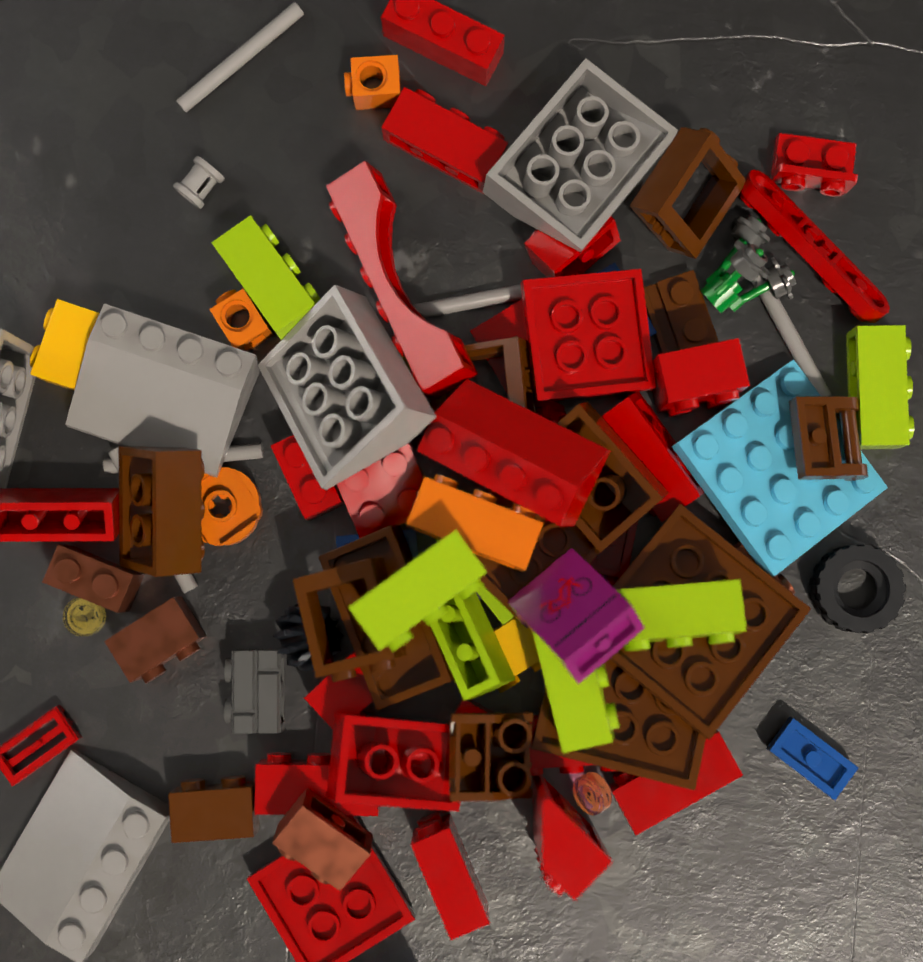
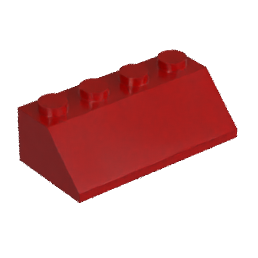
[417,379,611,526]
[532,775,613,901]

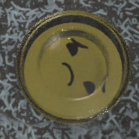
[63,597,106,637]

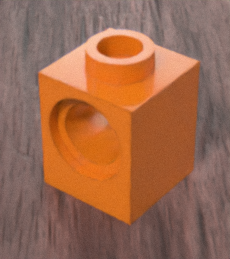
[344,55,401,110]
[209,288,274,352]

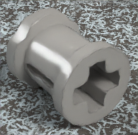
[172,156,225,209]

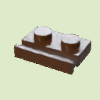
[644,270,719,354]

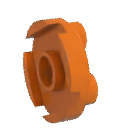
[201,467,263,546]

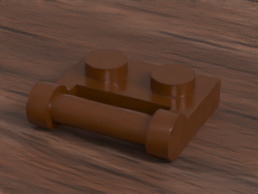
[789,396,868,481]

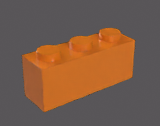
[406,474,543,572]

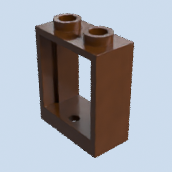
[630,127,746,259]
[429,337,537,413]
[293,557,407,682]

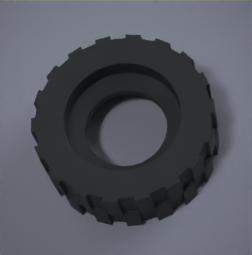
[809,544,906,633]

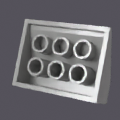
[483,58,679,252]
[258,285,436,489]
[65,304,260,478]
[0,329,36,488]
[0,749,170,962]

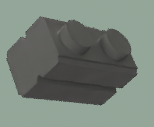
[224,649,285,734]

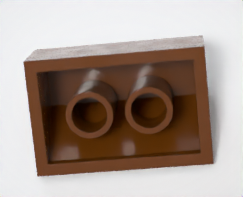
[557,402,669,553]
[119,446,205,577]

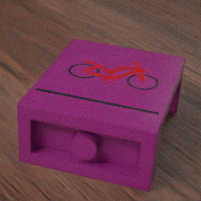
[507,548,645,684]

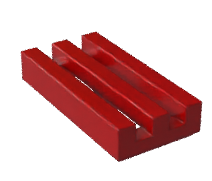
[0,705,82,786]

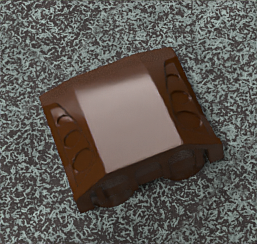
[449,711,533,802]

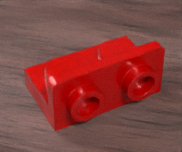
[771,133,858,196]

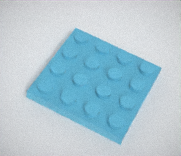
[672,359,888,577]

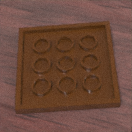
[609,504,811,739]
[531,659,706,790]

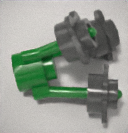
[701,215,796,314]

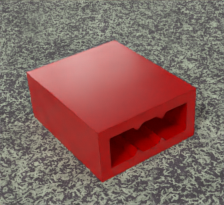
[411,812,490,940]

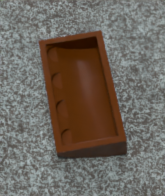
[318,525,455,711]

